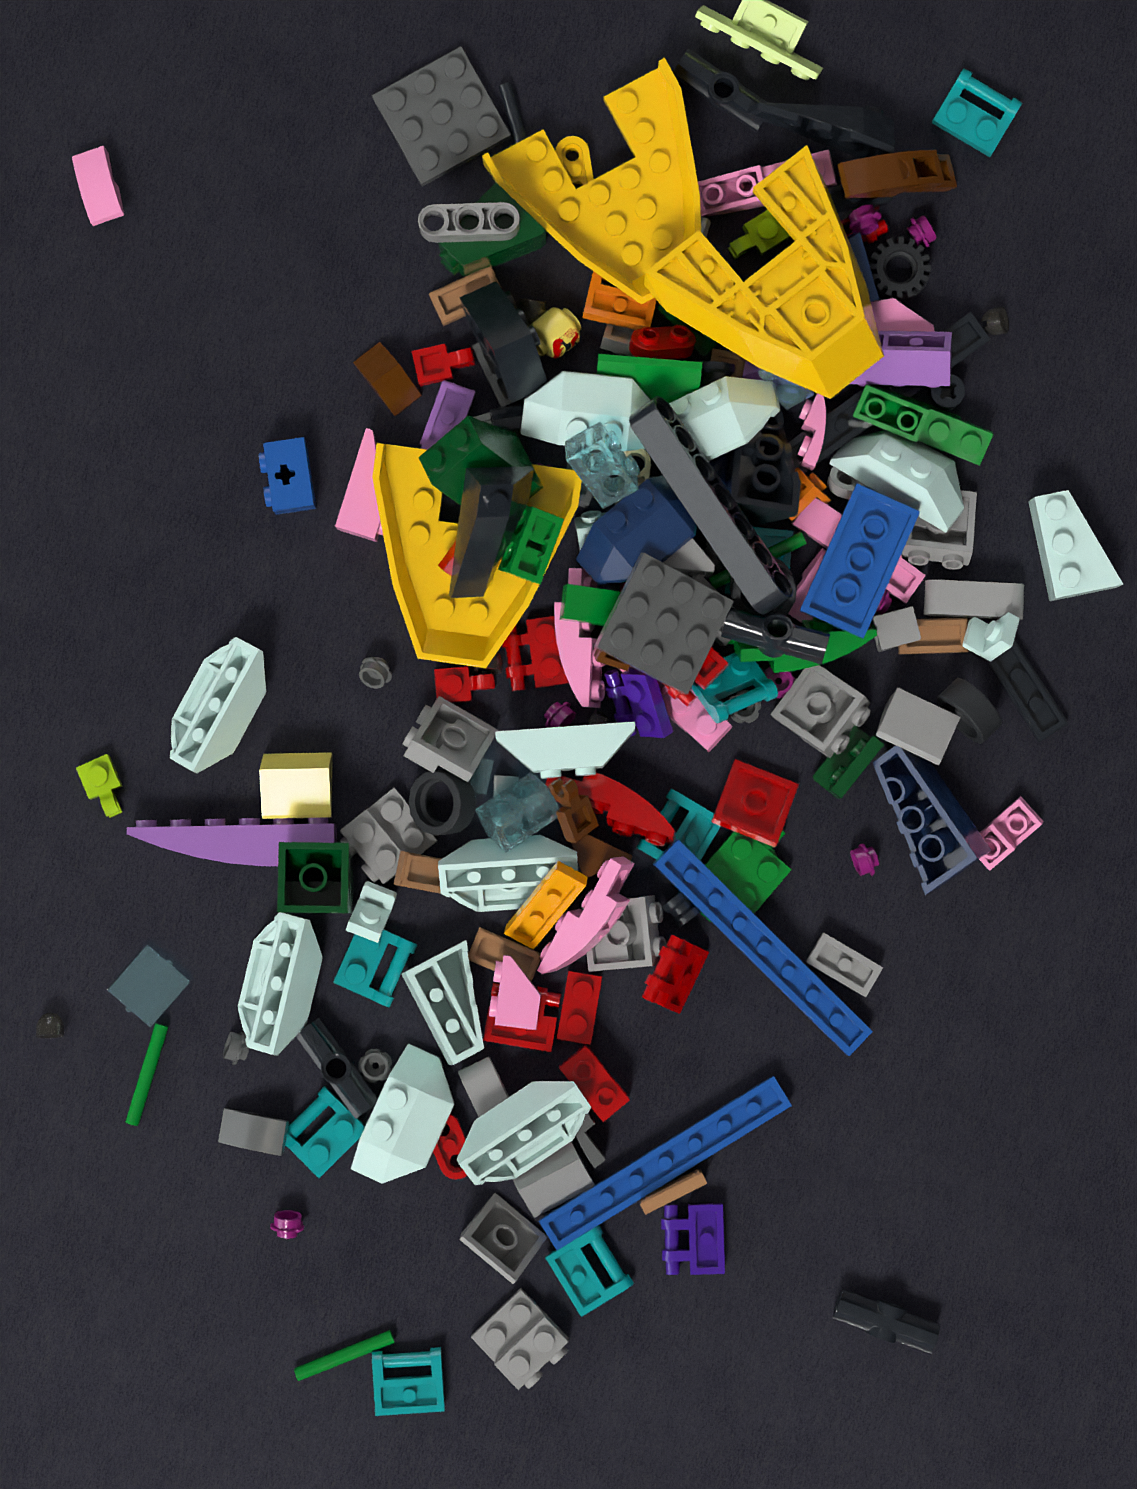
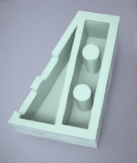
[1029,490,1123,601]
[402,940,484,1065]

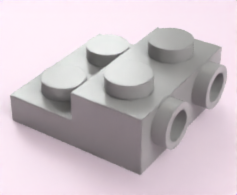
[901,491,977,569]
[770,665,871,758]
[403,696,498,782]
[340,787,438,884]
[581,895,667,972]
[471,1288,568,1390]

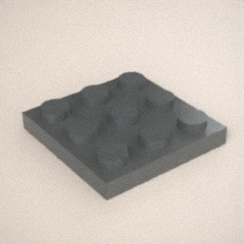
[372,47,511,187]
[594,553,734,695]

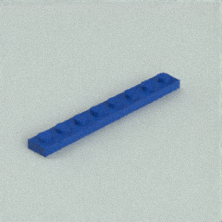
[653,839,873,1056]
[539,1076,792,1250]

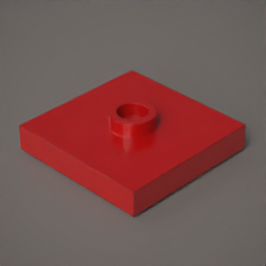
[711,759,799,847]

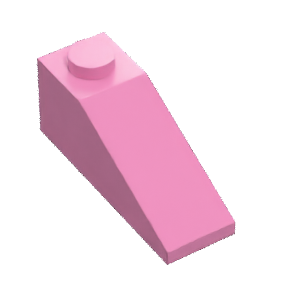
[335,428,383,542]

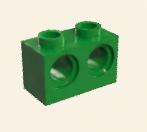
[498,506,564,584]

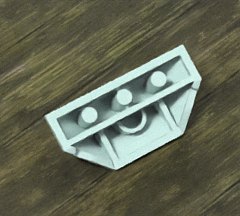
[521,371,650,451]
[669,376,780,461]
[829,430,964,532]
[170,637,266,773]
[495,722,635,779]
[438,835,578,912]
[238,912,323,1055]
[351,1044,455,1184]
[457,1081,591,1185]

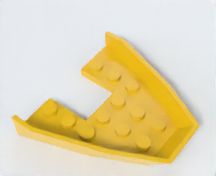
[482,58,701,305]
[644,145,884,399]
[372,443,584,668]

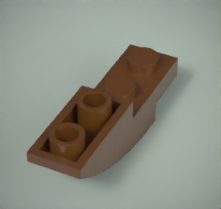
[838,150,957,198]

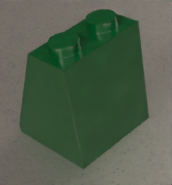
[438,183,546,277]
[418,416,543,505]
[277,842,354,913]

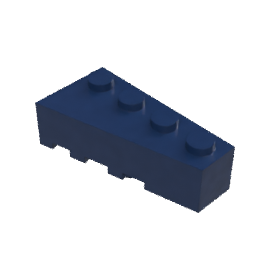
[872,746,992,895]

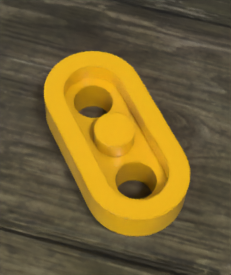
[555,136,594,186]

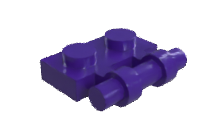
[605,668,673,738]
[661,1203,725,1275]

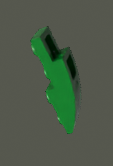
[853,384,993,466]
[734,617,877,673]

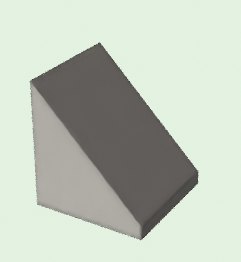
[493,775,519,798]

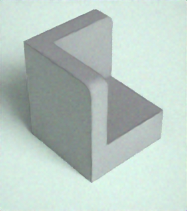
[872,606,921,652]

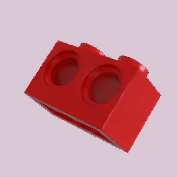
[559,1044,630,1122]

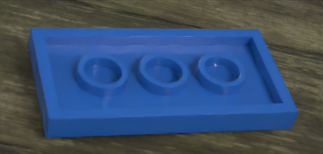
[799,483,920,639]

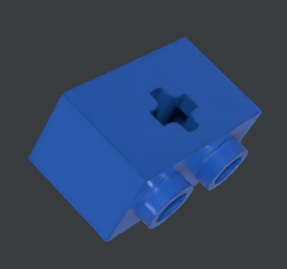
[259,437,316,515]

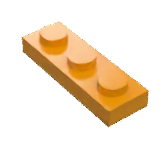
[504,861,588,950]

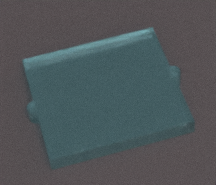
[108,945,190,1027]

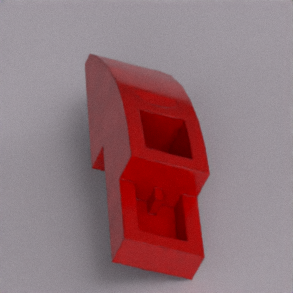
[545,773,676,846]

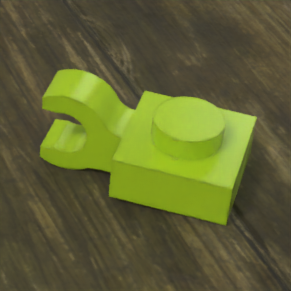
[728,210,790,260]
[76,754,122,818]

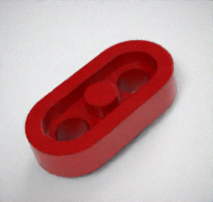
[628,325,696,359]
[433,1114,467,1179]

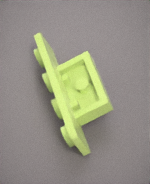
[695,0,823,80]

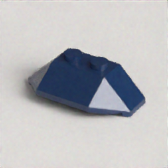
[576,475,697,585]

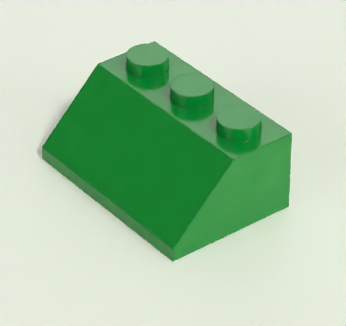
[597,354,702,403]

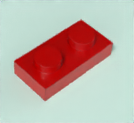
[557,970,602,1045]

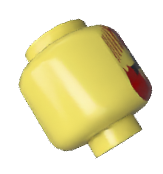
[531,307,581,359]

